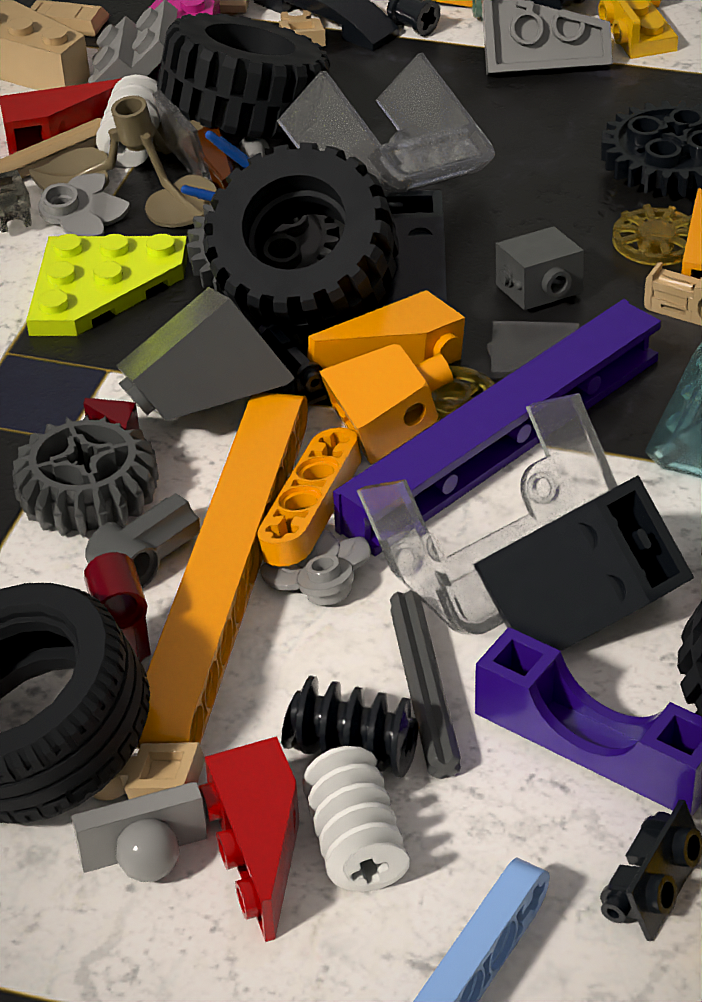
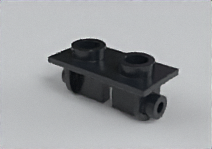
[257,321,329,406]
[600,800,702,941]

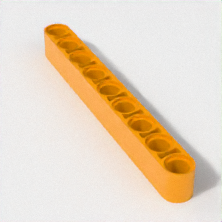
[136,392,308,749]

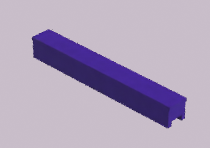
[333,299,661,556]

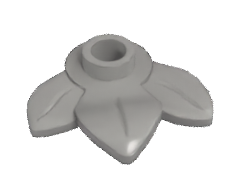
[38,173,130,236]
[260,529,371,605]

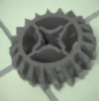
[12,414,159,538]

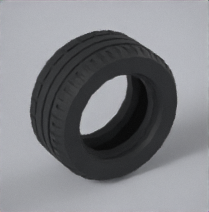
[0,583,150,824]

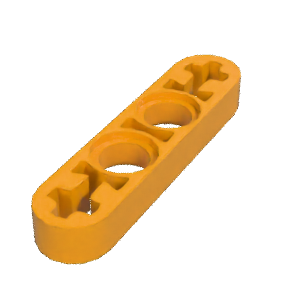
[257,427,362,567]

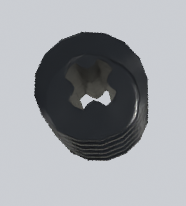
[281,675,418,778]

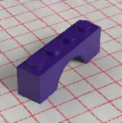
[475,627,702,816]

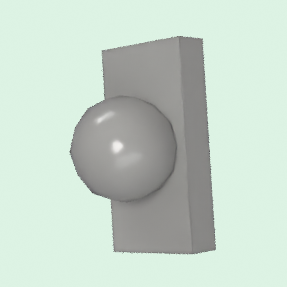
[71,782,207,882]

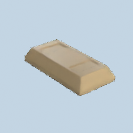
[30,0,109,37]

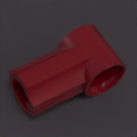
[84,552,151,662]

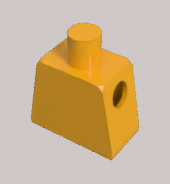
[319,344,454,465]

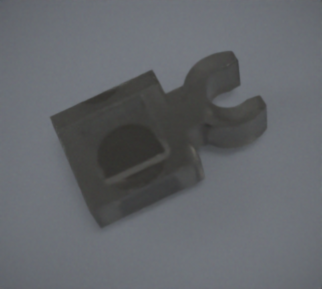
[0,169,32,233]

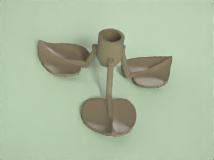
[29,96,217,228]

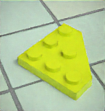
[26,234,188,336]

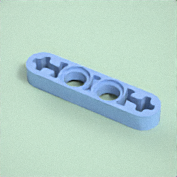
[413,857,550,1002]

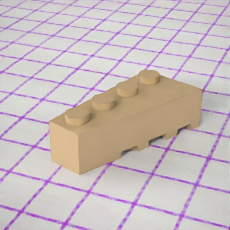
[0,0,90,90]

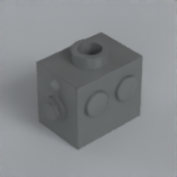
[496,226,584,310]

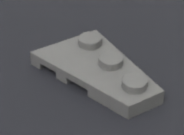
[481,0,613,75]

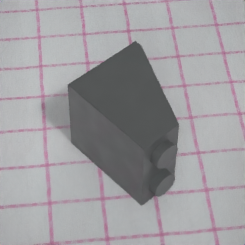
[116,287,294,421]

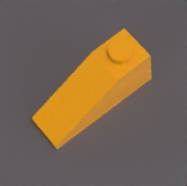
[307,290,465,369]

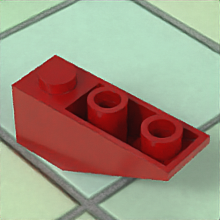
[0,78,122,155]
[198,736,300,942]

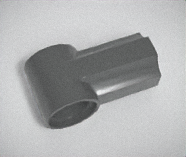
[85,493,200,589]

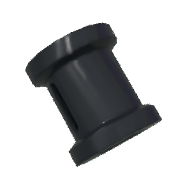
[387,0,440,36]

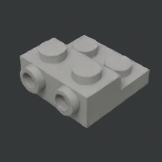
[88,0,178,83]

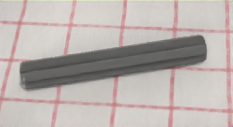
[390,590,461,779]

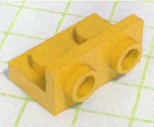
[598,0,678,59]

